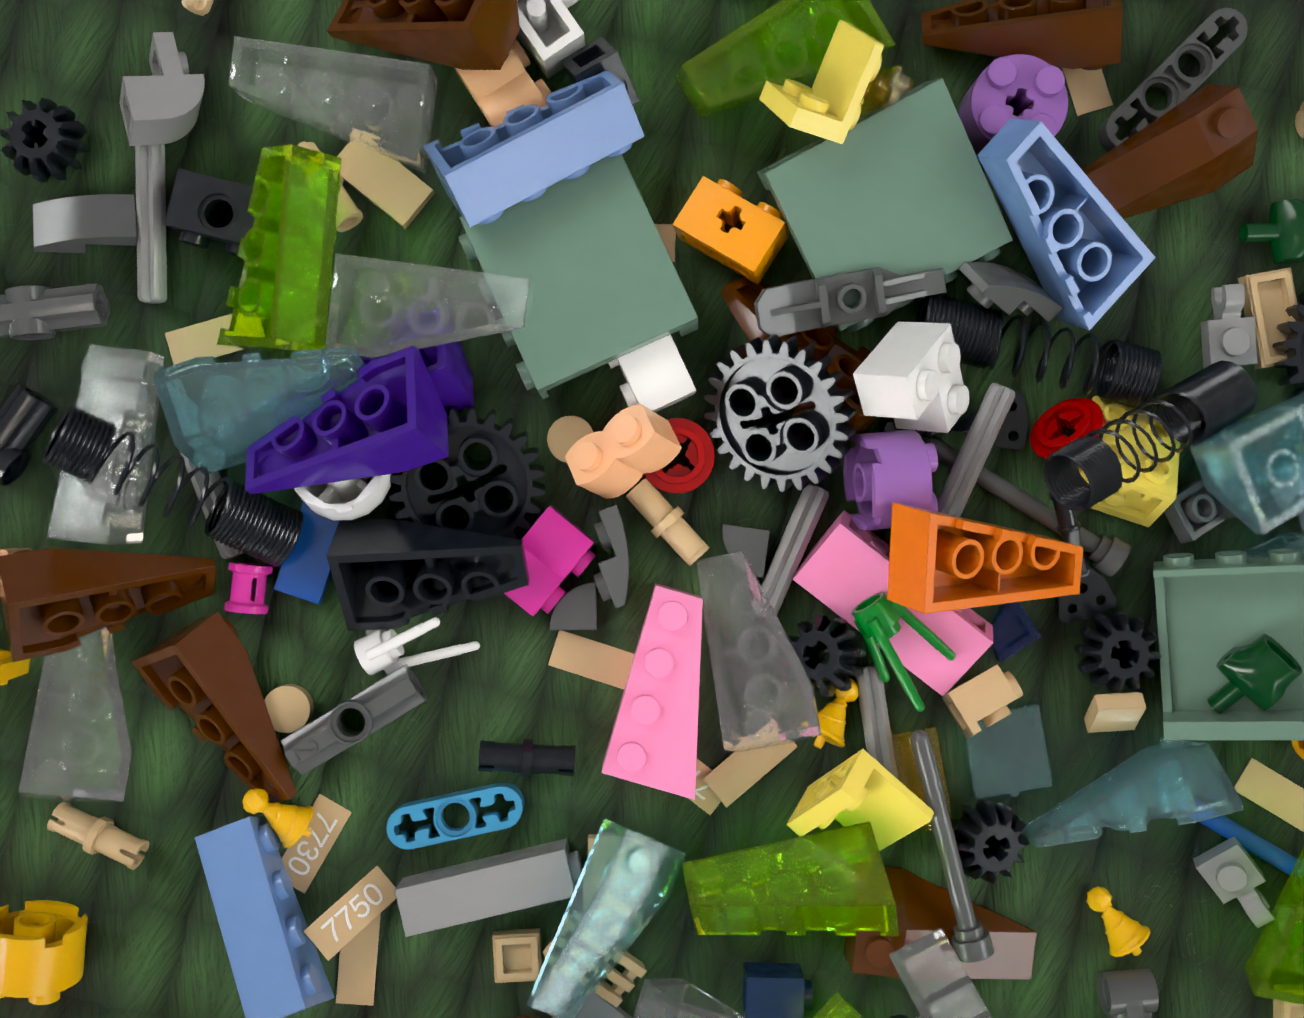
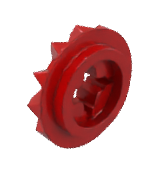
[1030,398,1107,459]
[644,418,715,493]

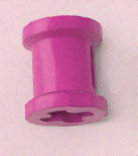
[224,562,273,614]

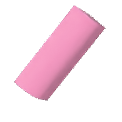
[793,510,994,696]

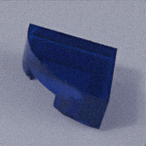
[992,602,1041,662]

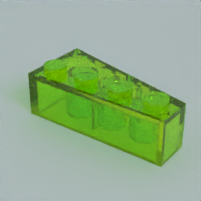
[682,821,899,936]

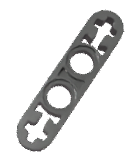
[1098,8,1248,152]

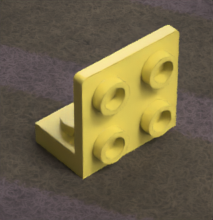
[759,20,884,144]
[1077,396,1180,527]
[786,749,934,853]

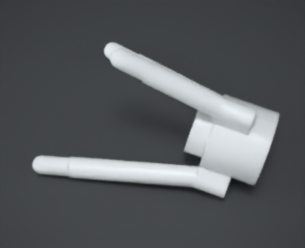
[354,617,480,675]

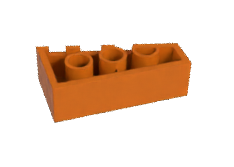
[887,502,1083,614]

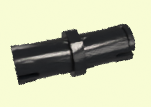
[478,739,576,778]

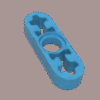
[386,782,525,850]

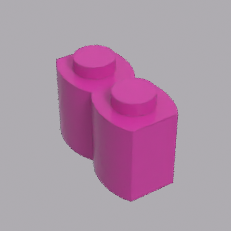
[504,505,596,616]

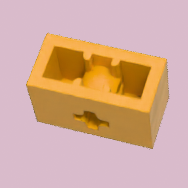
[672,176,788,285]

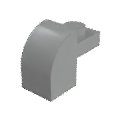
[119,32,205,146]

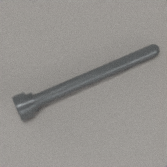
[925,437,1131,577]
[910,730,994,963]

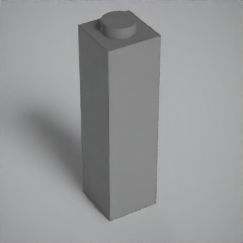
[395,838,584,937]

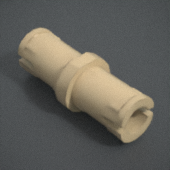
[626,478,710,566]
[47,801,150,870]

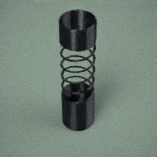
[915,294,1163,408]
[1043,360,1257,512]
[42,404,304,567]

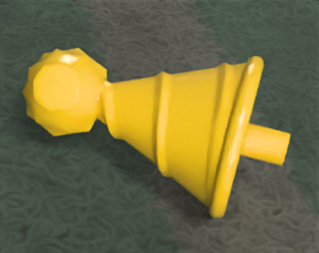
[802,678,859,749]
[242,788,314,849]
[1086,886,1150,957]

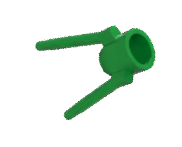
[851,592,956,712]

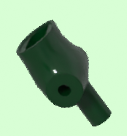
[1239,199,1304,264]
[1207,634,1303,714]

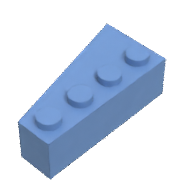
[423,70,644,228]
[977,118,1156,331]
[195,816,335,1018]

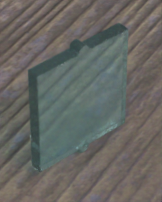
[964,704,1053,799]

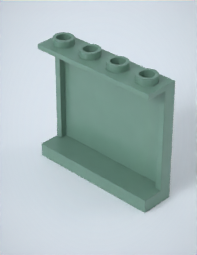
[757,78,1013,332]
[458,154,698,399]
[1153,548,1304,740]

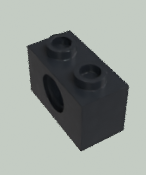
[164,168,285,260]

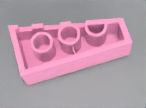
[602,583,703,800]

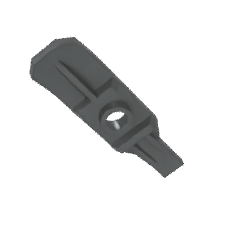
[754,267,946,337]

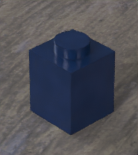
[742,962,813,1018]

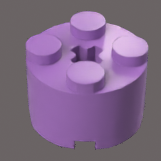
[958,54,1068,155]
[843,430,938,531]

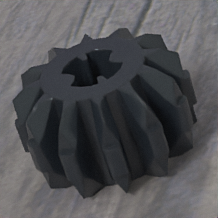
[0,97,90,183]
[1074,611,1162,693]
[782,615,867,697]
[950,798,1030,884]

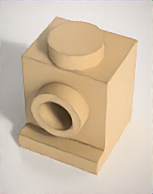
[942,664,1023,739]

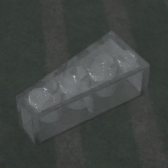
[228,36,438,173]
[46,344,164,545]

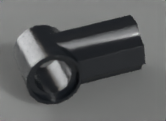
[0,384,58,486]

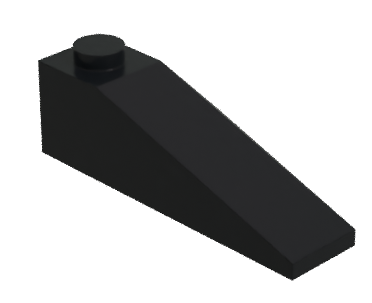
[326,518,530,631]

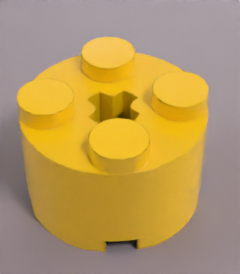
[0,900,88,1005]

